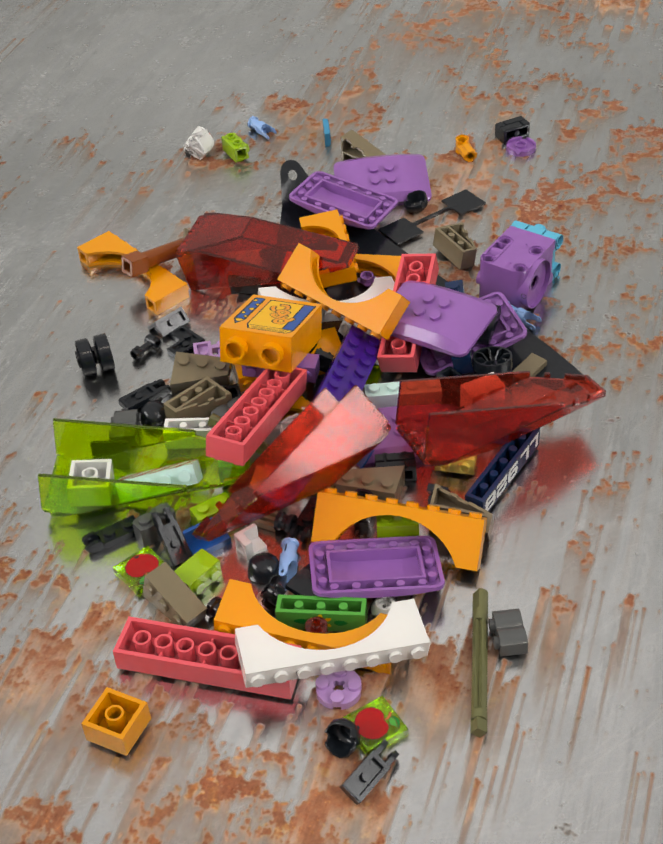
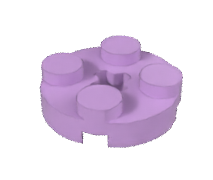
[315,670,362,710]

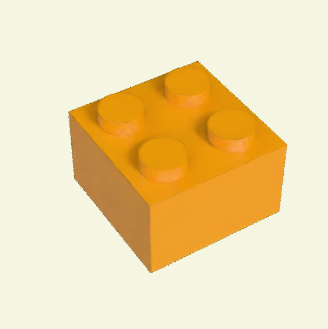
[81,687,151,756]

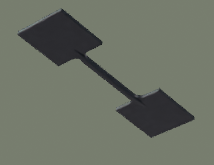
[378,189,486,245]

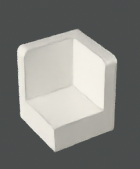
[234,523,267,560]

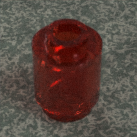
[305,616,328,634]

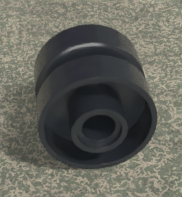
[75,333,115,377]
[472,346,513,391]

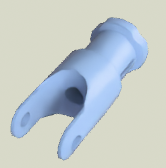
[247,116,277,140]
[508,301,542,331]
[278,537,299,583]

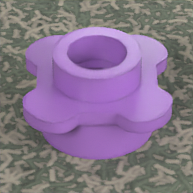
[357,271,376,287]

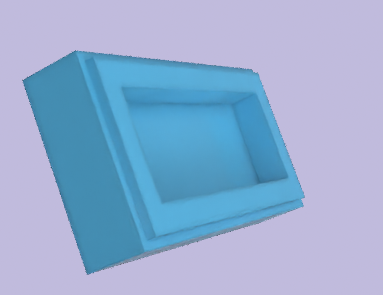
[322,119,331,147]

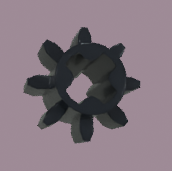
[260,582,286,611]

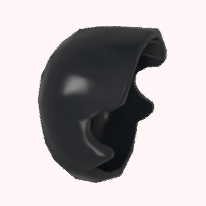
[404,190,428,213]
[140,401,166,428]
[247,552,279,584]
[325,718,360,758]

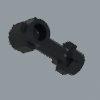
[130,334,162,360]

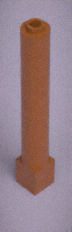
[121,226,224,277]

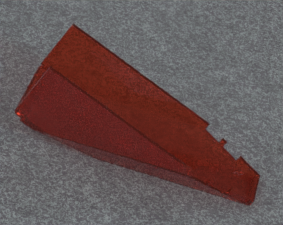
[176,212,359,290]
[395,371,606,466]
[192,385,391,542]

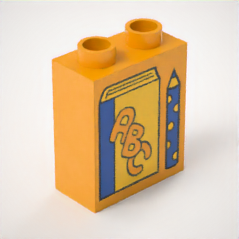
[219,294,322,373]

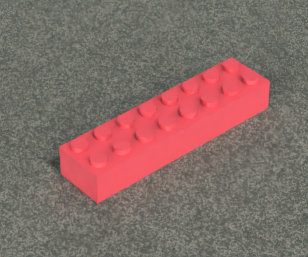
[377,253,439,372]
[206,367,307,466]
[113,616,301,700]

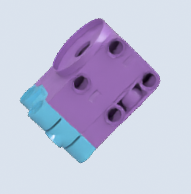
[476,220,563,310]

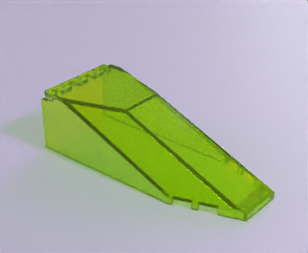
[38,418,251,517]

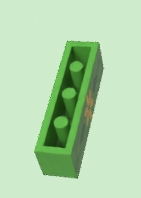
[275,594,368,632]

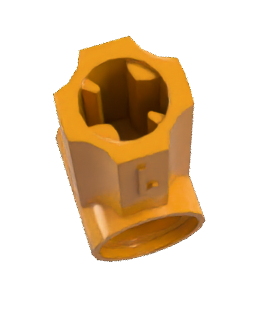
[455,134,477,163]

